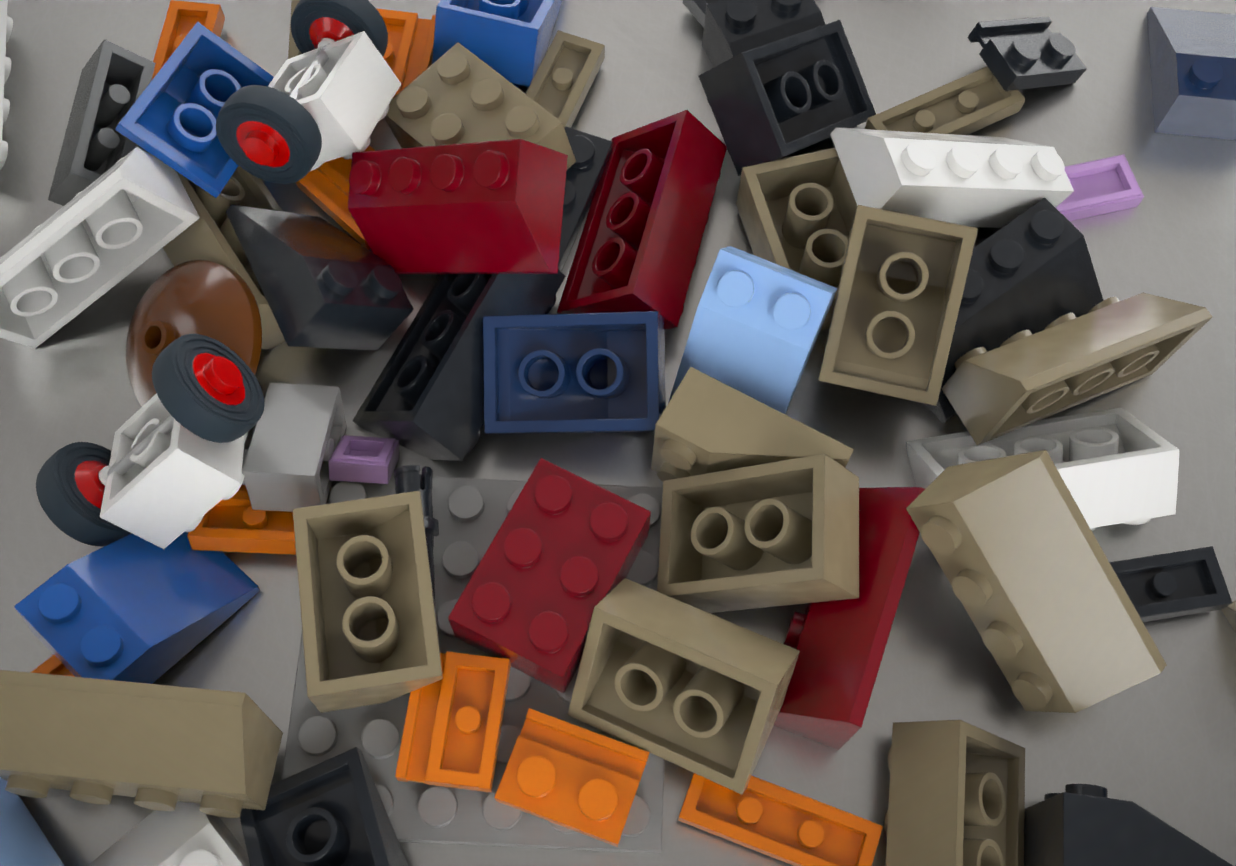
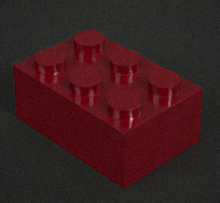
[448,458,651,694]

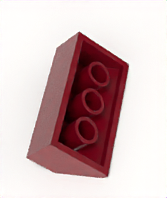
[556,110,727,330]
[348,139,568,274]
[774,487,925,750]

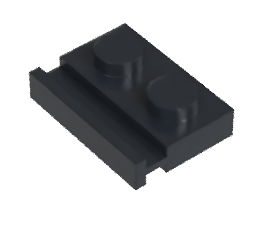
[967,17,1087,91]

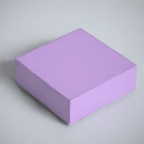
[329,435,399,484]

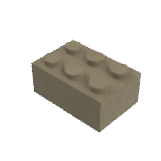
[384,42,576,169]
[736,148,857,331]
[657,454,859,613]

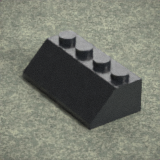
[924,197,1104,424]
[352,269,566,461]

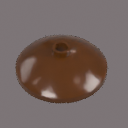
[126,260,262,407]

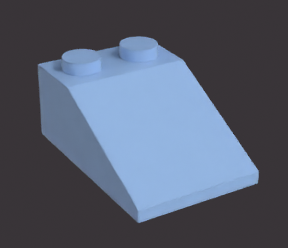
[668,246,838,415]

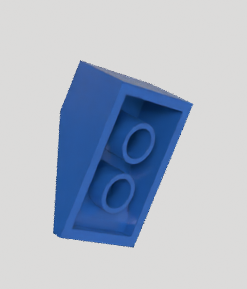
[432,0,562,87]
[115,21,274,198]
[14,532,260,684]

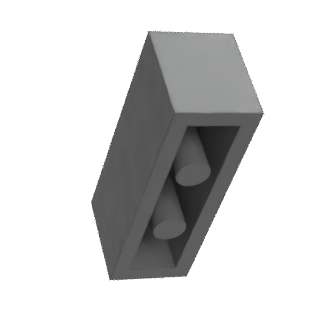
[48,39,156,206]

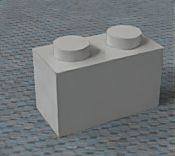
[242,383,347,512]

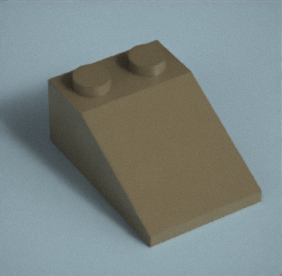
[818,205,978,406]
[651,366,854,482]

